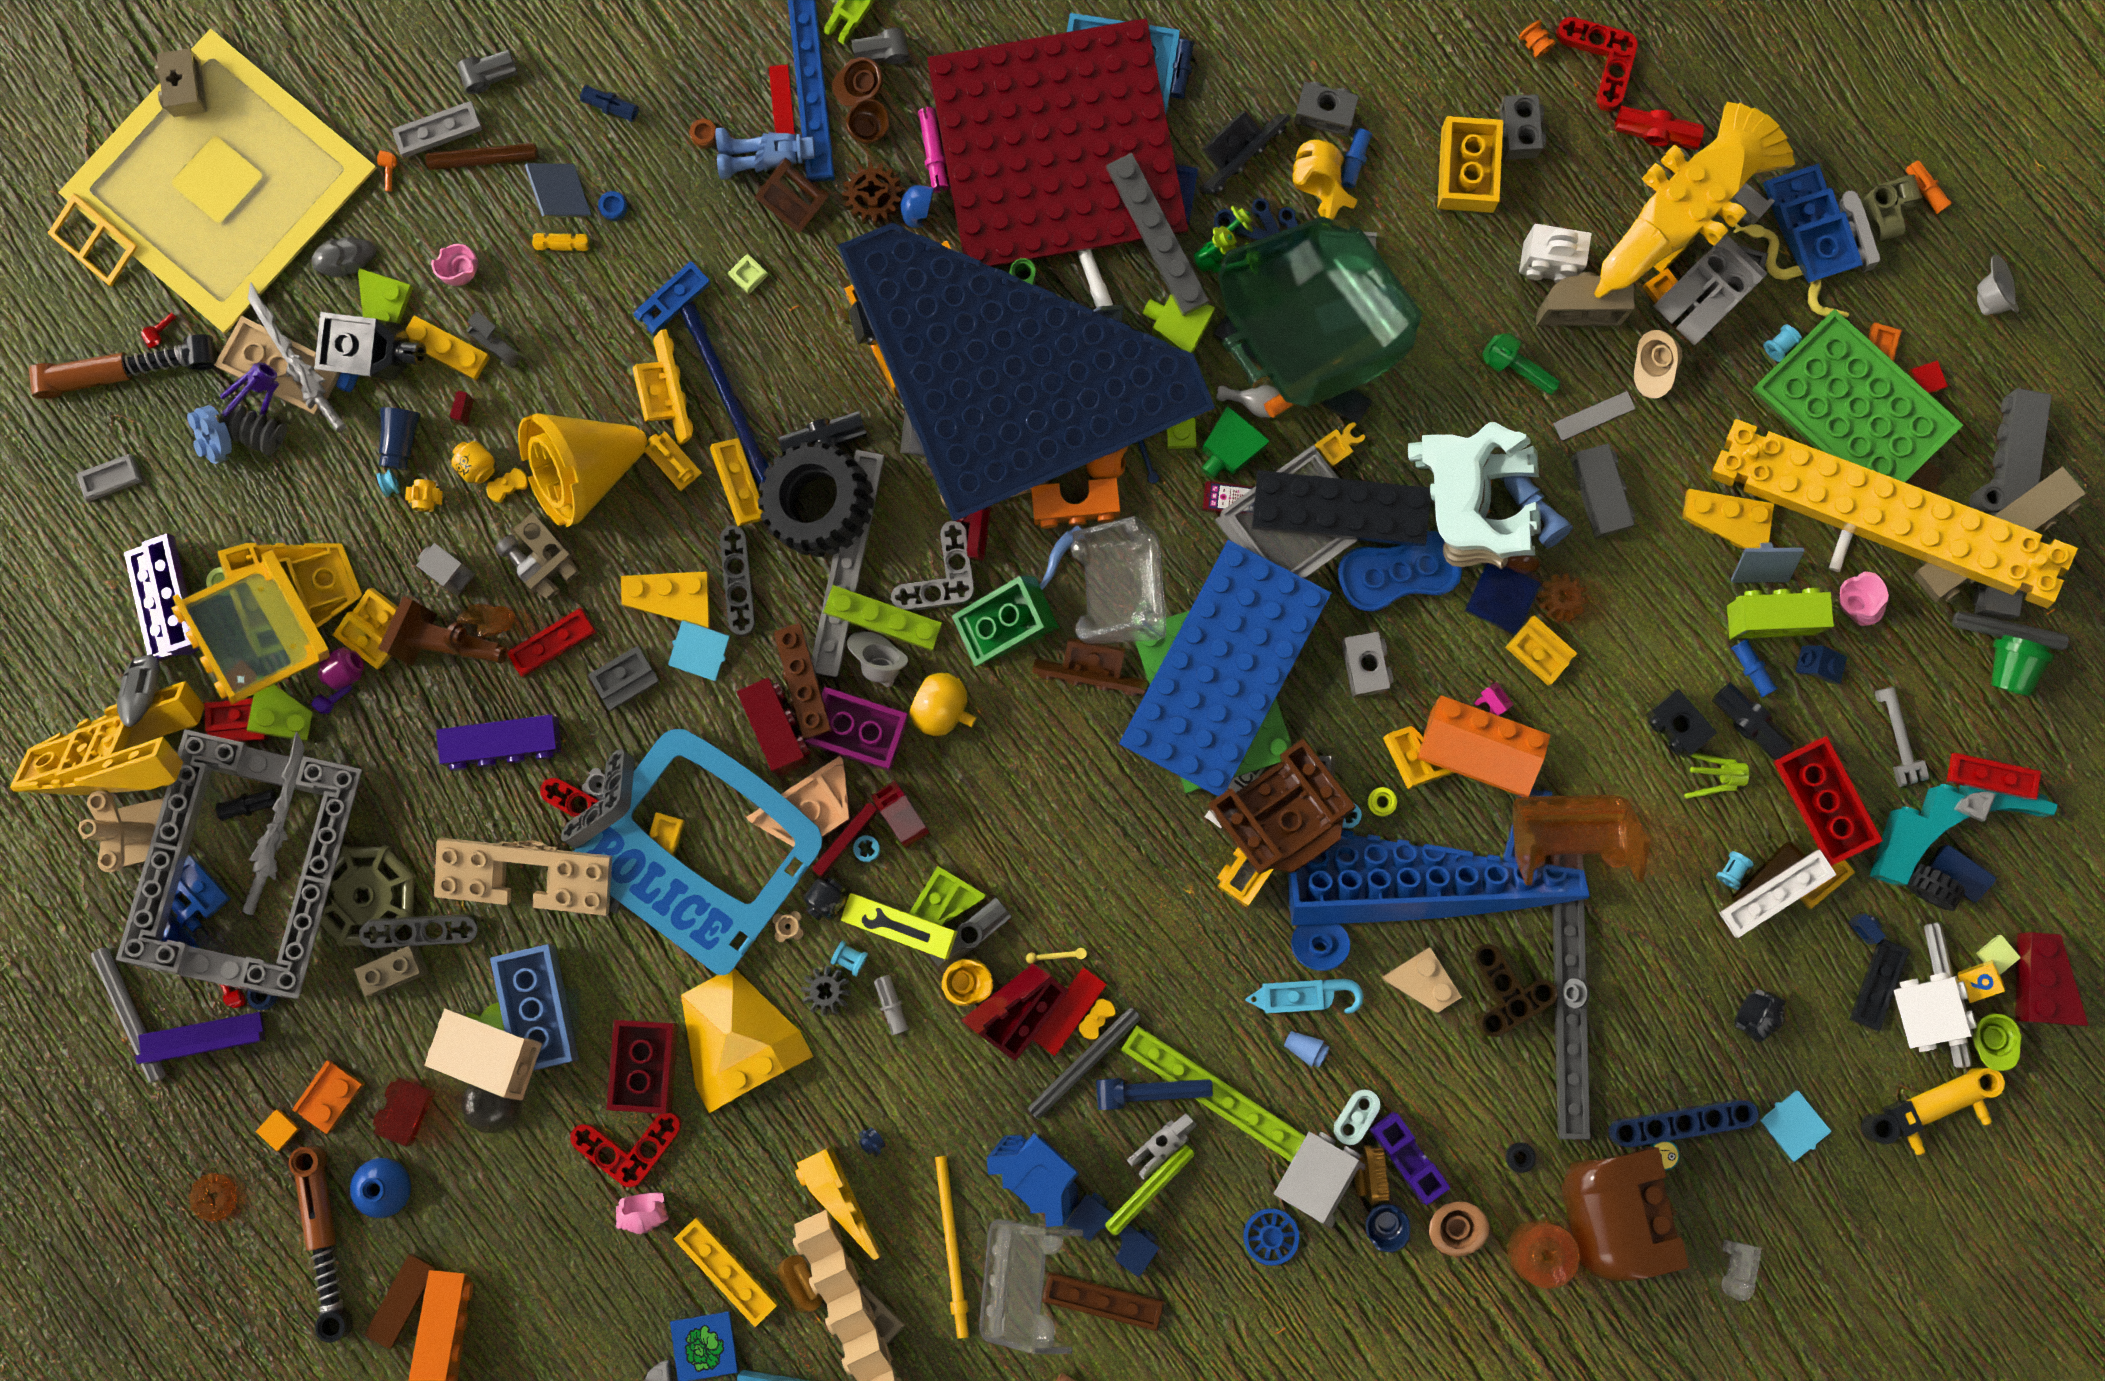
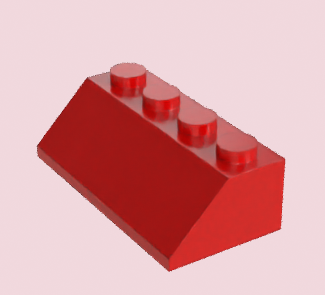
[1773,736,1883,866]

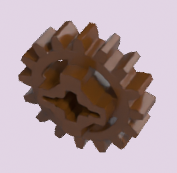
[842,162,903,225]

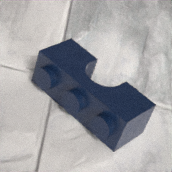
[1065,1192,1160,1277]

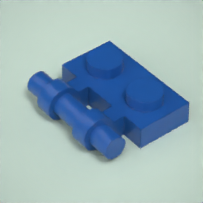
[171,855,231,932]

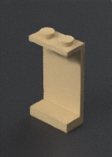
[424,1009,542,1101]

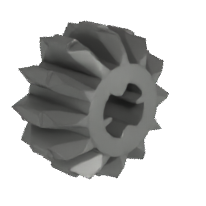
[801,966,851,1016]

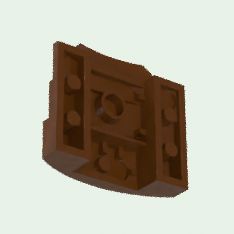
[1208,738,1356,875]

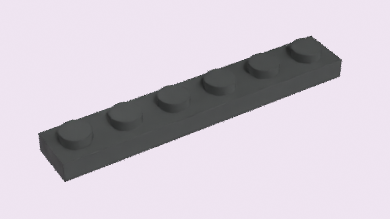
[1106,153,1209,316]

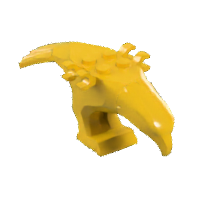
[1594,102,1795,299]

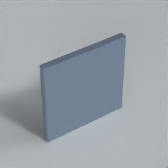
[525,163,591,217]
[1731,542,1804,583]

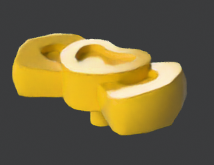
[486,468,528,503]
[1078,998,1116,1040]

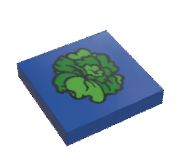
[670,1311,739,1381]

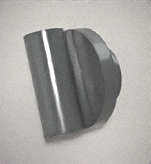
[1562,978,1590,1009]

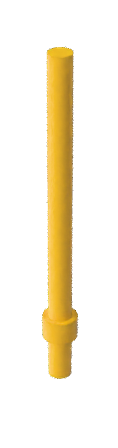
[935,1155,969,1338]

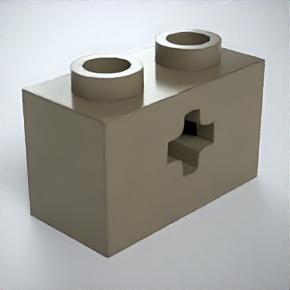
[155,48,207,117]
[354,946,429,997]

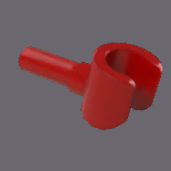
[141,312,177,348]
[219,984,246,1008]

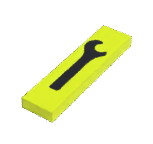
[841,893,958,960]

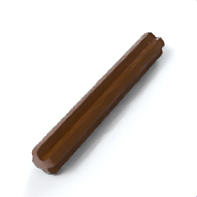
[426,143,538,170]

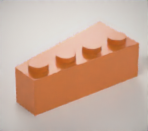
[408,1270,473,1381]

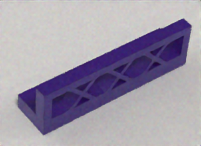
[135,1012,266,1065]

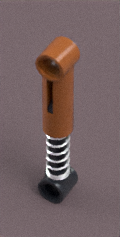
[28,334,217,399]
[289,1146,353,1343]

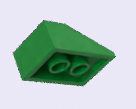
[952,576,1059,667]

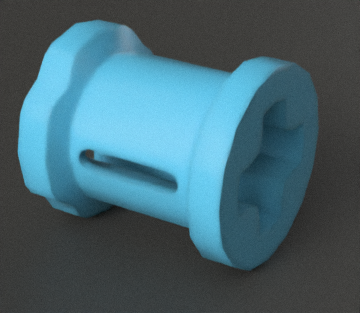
[1763,324,1802,362]
[1716,851,1754,890]
[830,940,868,977]

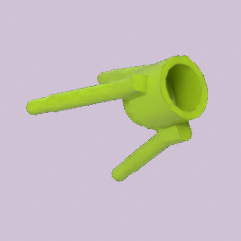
[1684,752,1749,799]

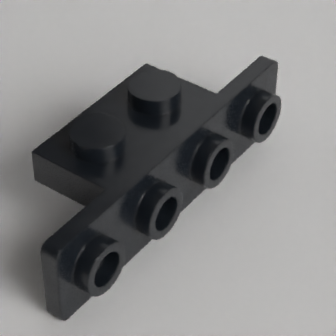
[1200,111,1291,194]

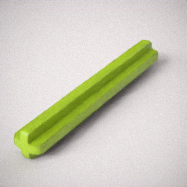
[1105,1144,1194,1236]

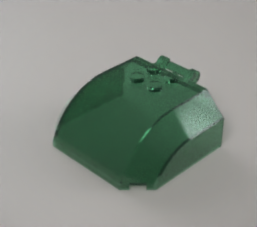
[1218,217,1422,407]

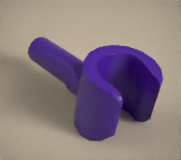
[311,685,352,714]

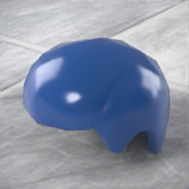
[901,185,934,228]

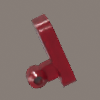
[955,506,991,561]

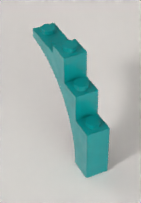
[1869,784,2058,886]

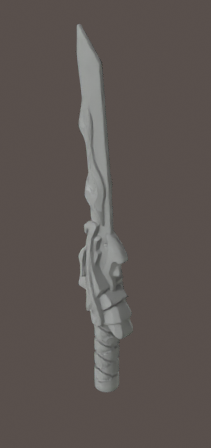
[248,282,346,432]
[242,732,305,915]

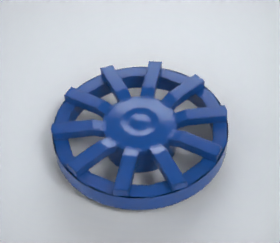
[1243,1208,1299,1266]

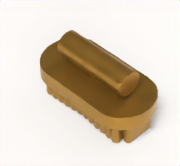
[1354,1145,1390,1205]
[776,1255,823,1313]

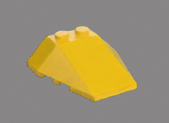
[218,543,362,659]

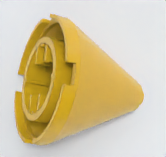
[518,413,648,527]

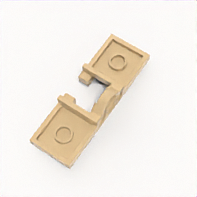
[434,838,612,916]

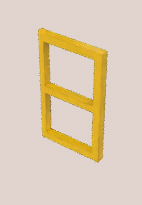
[48,193,138,287]

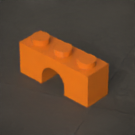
[1031,478,1120,529]

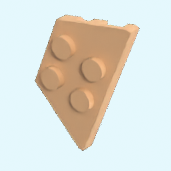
[746,756,850,847]

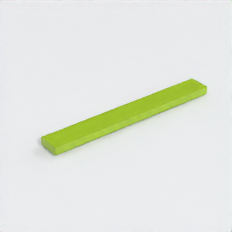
[1121,1025,1306,1162]

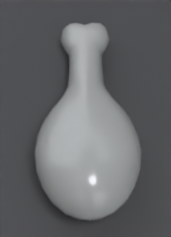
[1216,385,1283,418]

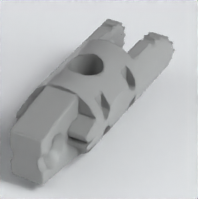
[1127,1113,1196,1180]

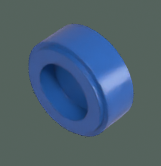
[598,191,628,221]

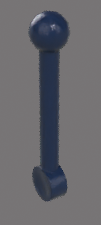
[1138,439,1159,484]

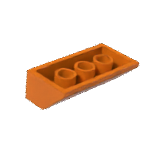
[1417,695,1551,798]

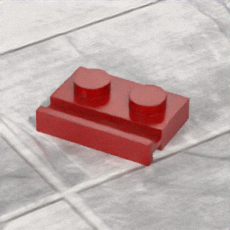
[204,698,268,742]

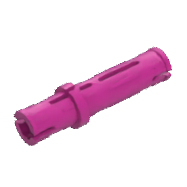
[918,107,949,193]

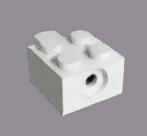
[1519,224,1592,283]

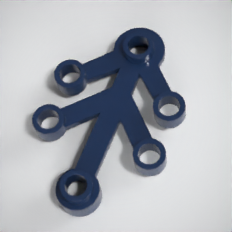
[1213,198,1319,277]

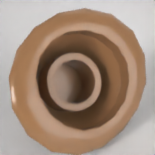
[1429,1202,1490,1256]

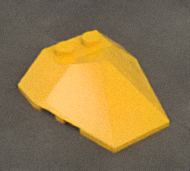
[681,968,814,1113]

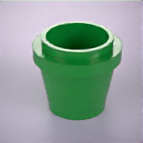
[1990,635,2055,697]

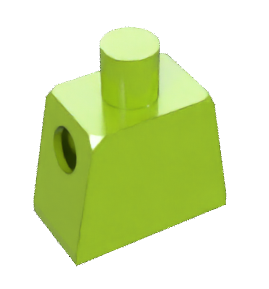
[1143,295,1215,354]

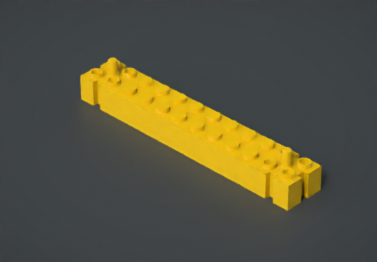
[1710,419,2078,609]

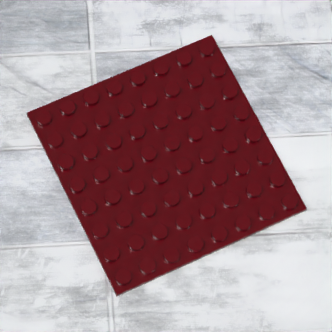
[927,18,1188,267]

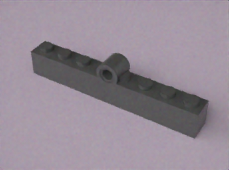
[1969,388,2052,621]

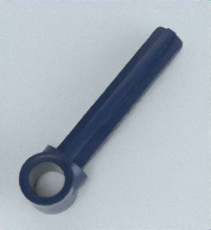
[1096,1078,1213,1110]

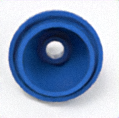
[350,1158,411,1218]

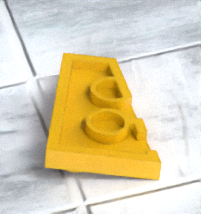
[1682,489,1774,549]
[621,571,710,629]

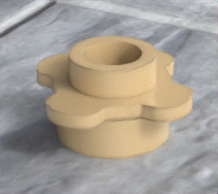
[773,911,804,942]

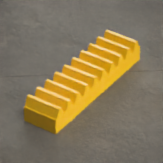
[674,1217,778,1327]

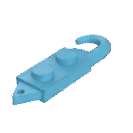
[1245,979,1364,1014]

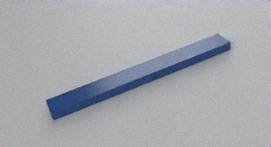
[788,0,835,182]

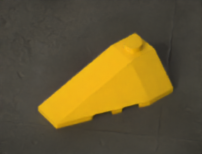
[795,1146,881,1260]

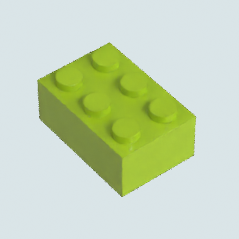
[1727,588,1834,639]

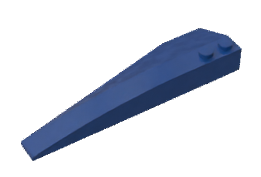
[1287,830,1589,925]

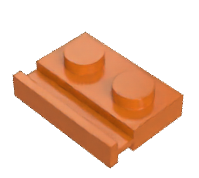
[292,1060,364,1134]

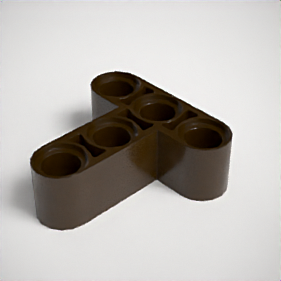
[1470,944,1558,1037]

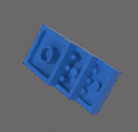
[1763,164,1863,283]

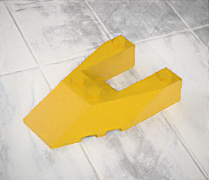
[10,681,204,795]

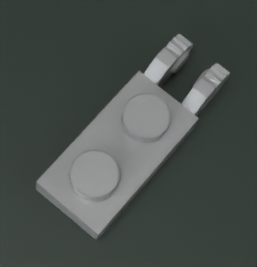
[1838,190,1880,272]

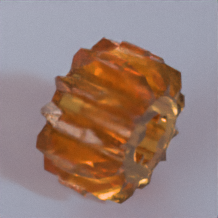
[1538,573,1588,622]

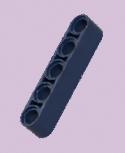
[1608,1099,1758,1147]

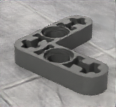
[561,749,635,848]

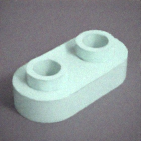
[1334,1089,1380,1145]

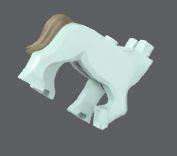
[1408,422,1541,569]

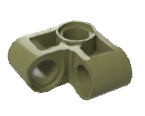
[1862,174,1923,242]

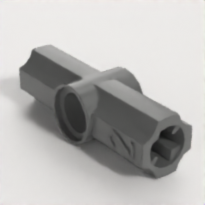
[928,897,1012,973]

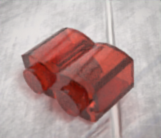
[373,1077,436,1147]

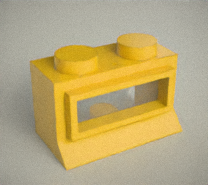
[1217,847,1273,907]

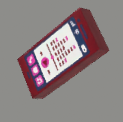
[1202,481,1254,517]

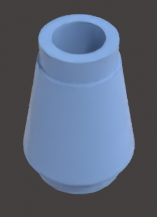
[1284,1031,1330,1068]

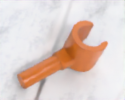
[377,150,398,192]

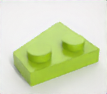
[358,268,413,324]
[909,866,986,926]

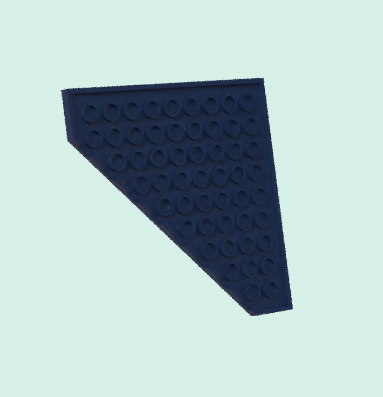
[837,222,1215,521]

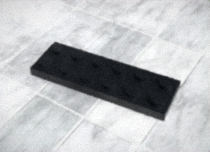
[1252,470,1431,547]

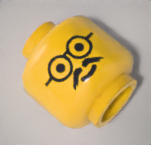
[451,441,495,484]

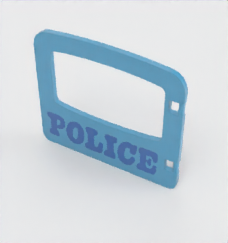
[573,729,823,975]

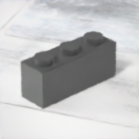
[1570,444,1635,539]

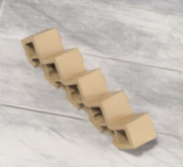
[793,1209,902,1381]

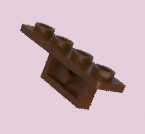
[774,623,831,740]
[1032,637,1148,696]

